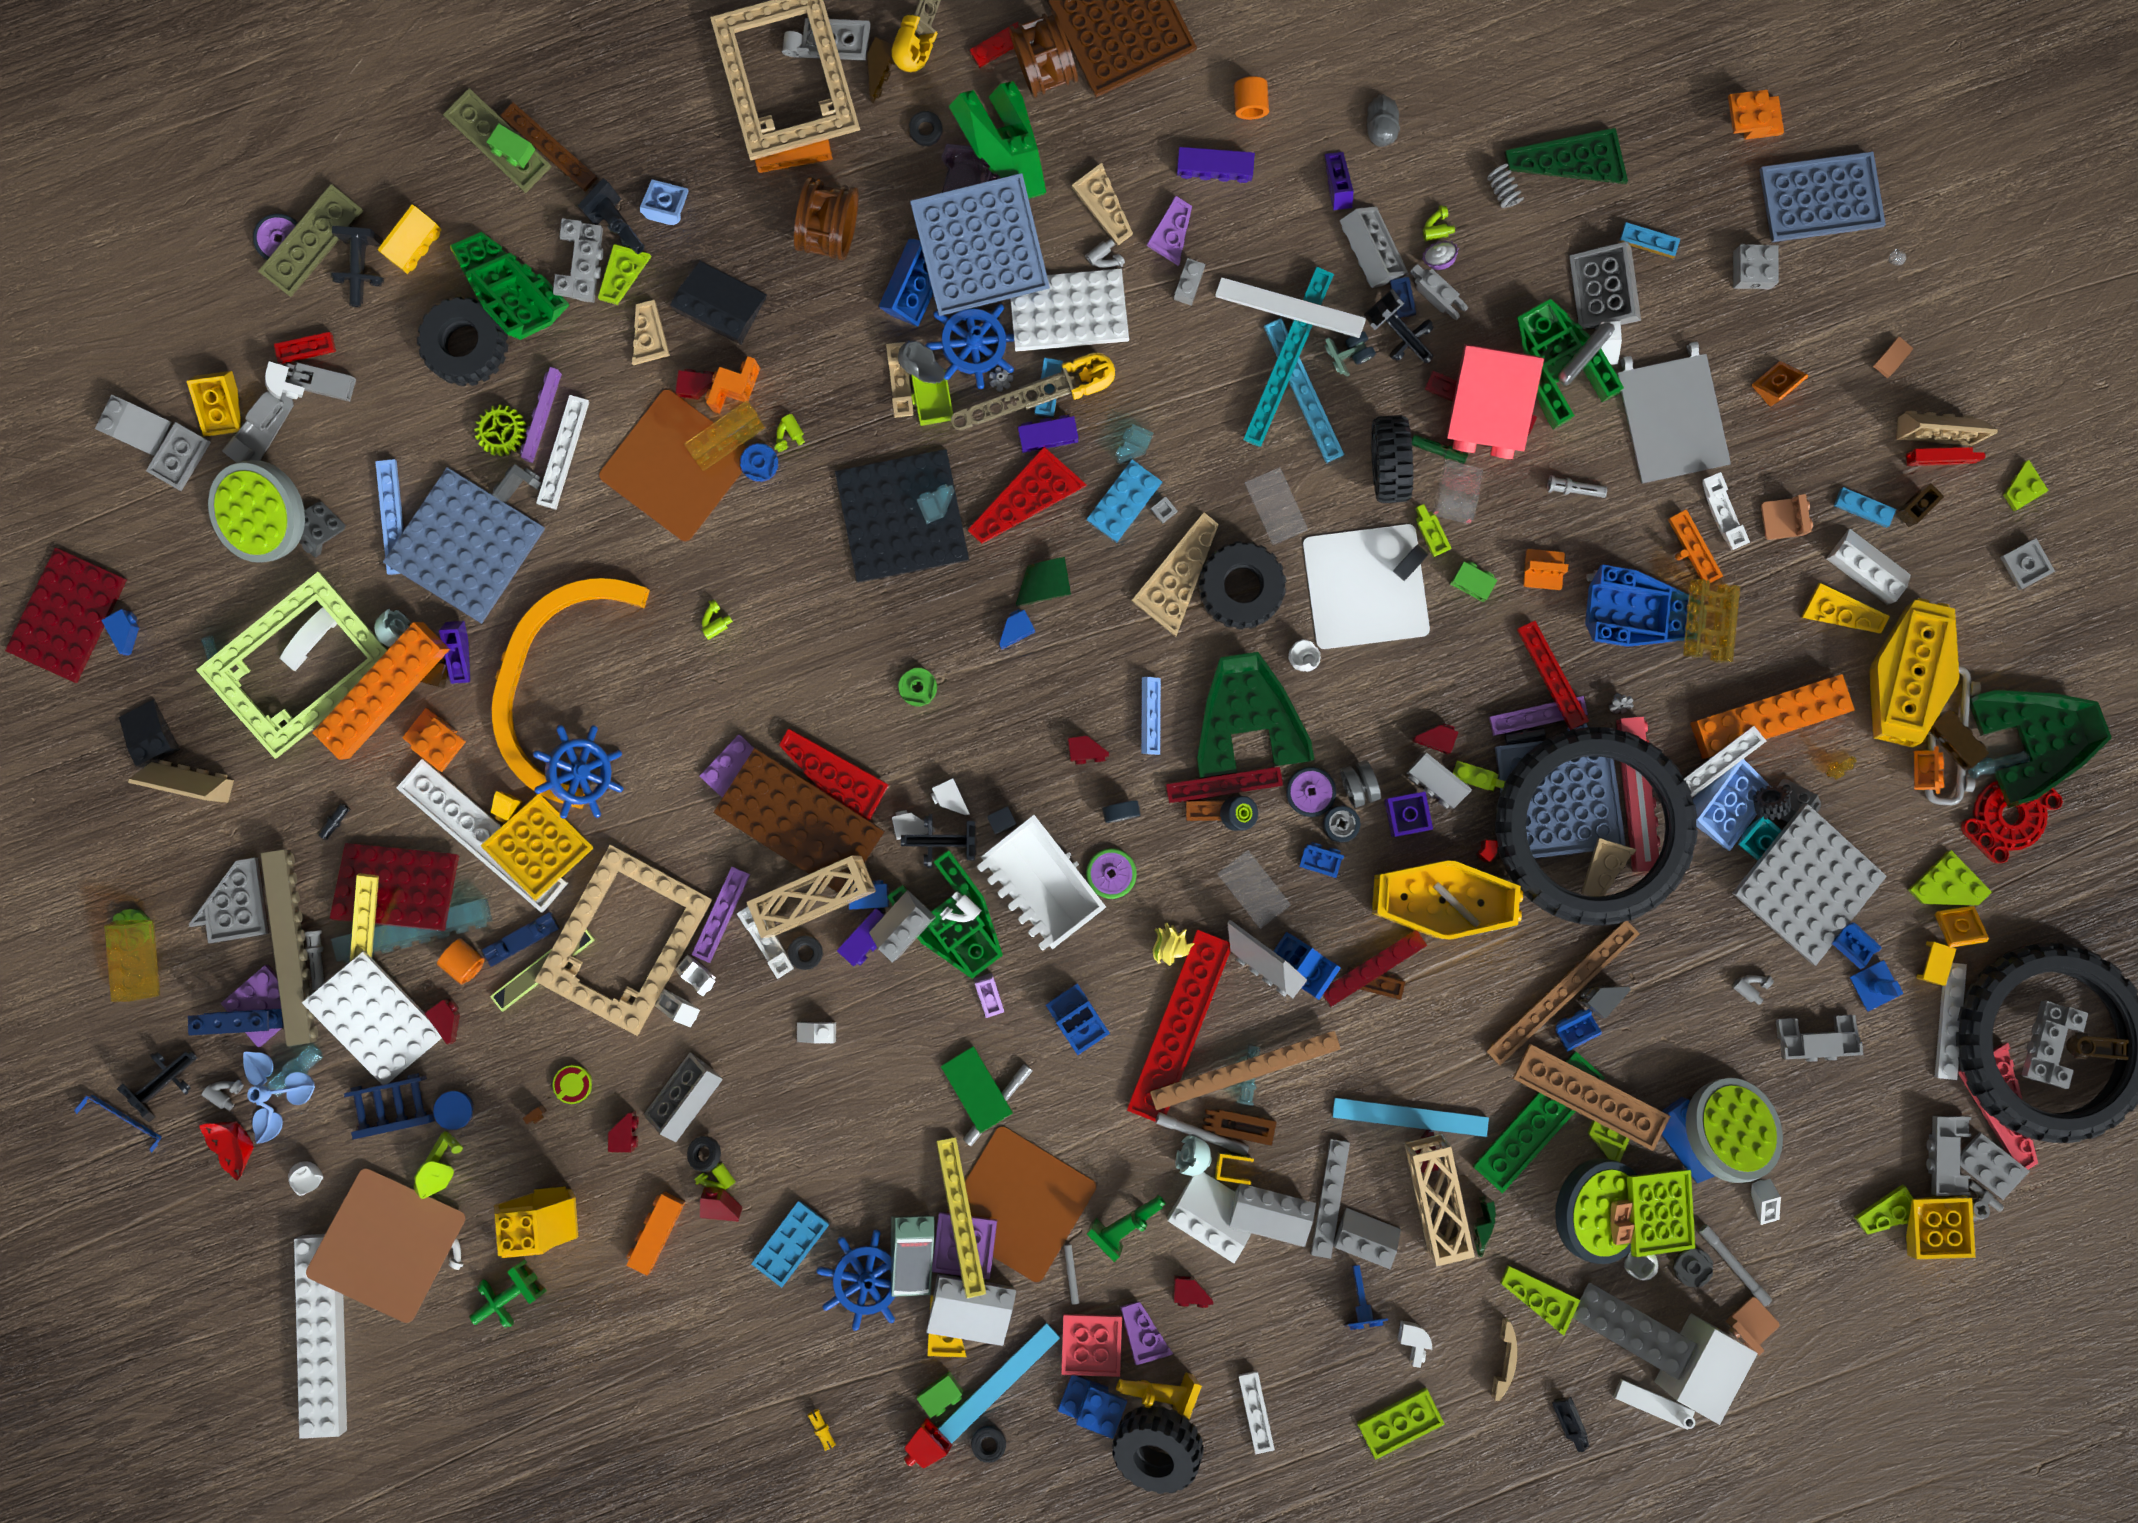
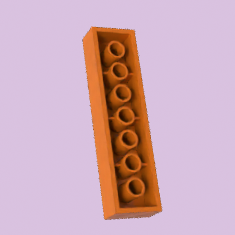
[312,622,450,760]
[1690,674,1855,759]

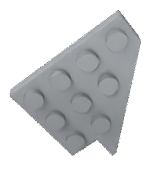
[189,858,269,943]

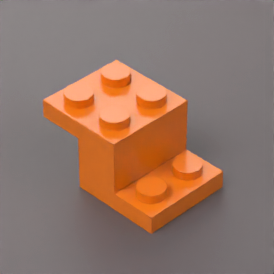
[1728,90,1784,139]
[705,356,760,414]
[402,708,466,772]

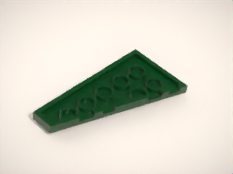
[1504,128,1628,184]

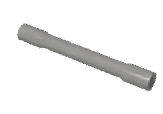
[963,1064,1033,1146]
[1155,1112,1249,1156]
[1698,1224,1772,1307]

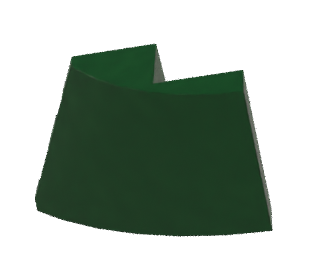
[1016,557,1071,607]
[1473,1196,1496,1257]

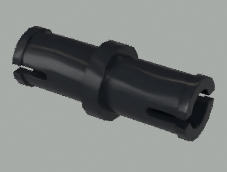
[1505,727,1546,745]
[317,802,351,840]

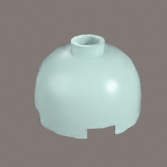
[374,609,410,647]
[1175,1135,1212,1176]

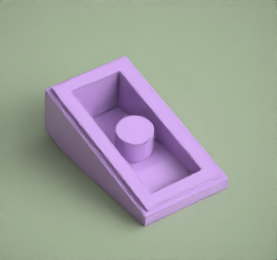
[974,973,1004,1018]

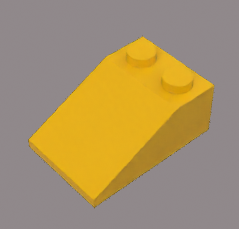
[187,371,241,437]

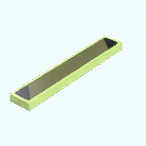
[490,929,595,1012]

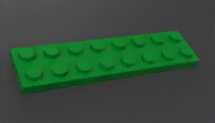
[1472,1051,1605,1194]

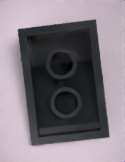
[119,699,180,767]

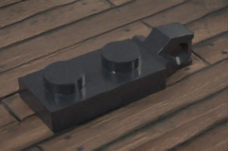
[1552,1397,1590,1452]

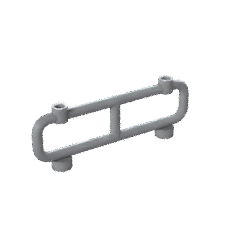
[1925,665,1981,806]

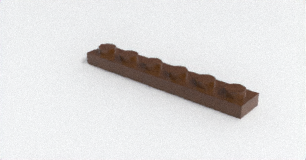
[500,102,598,192]

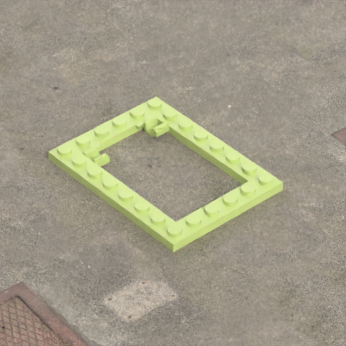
[197,572,387,759]

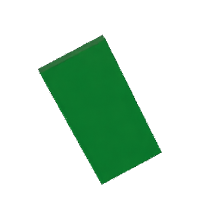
[941,1046,1013,1134]

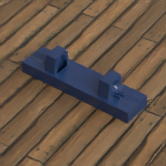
[482,912,560,967]

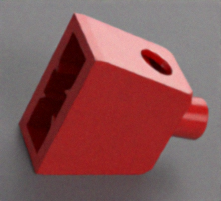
[904,1418,953,1468]

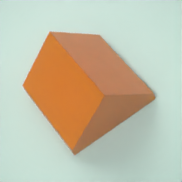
[1752,361,1808,407]

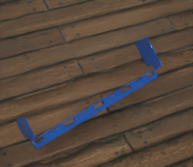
[74,1095,162,1153]

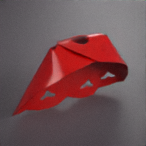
[200,1121,254,1181]

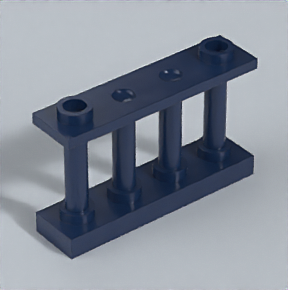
[188,1008,284,1036]
[344,1073,435,1140]

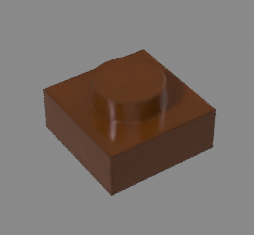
[522,1105,547,1124]

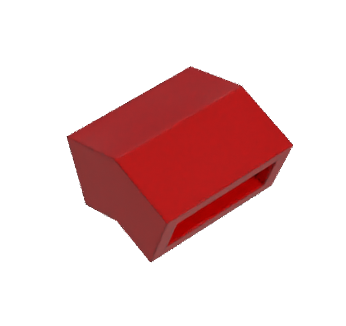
[1476,840,1498,862]

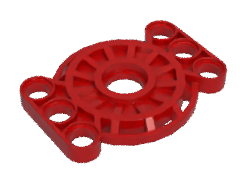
[1961,781,2063,863]

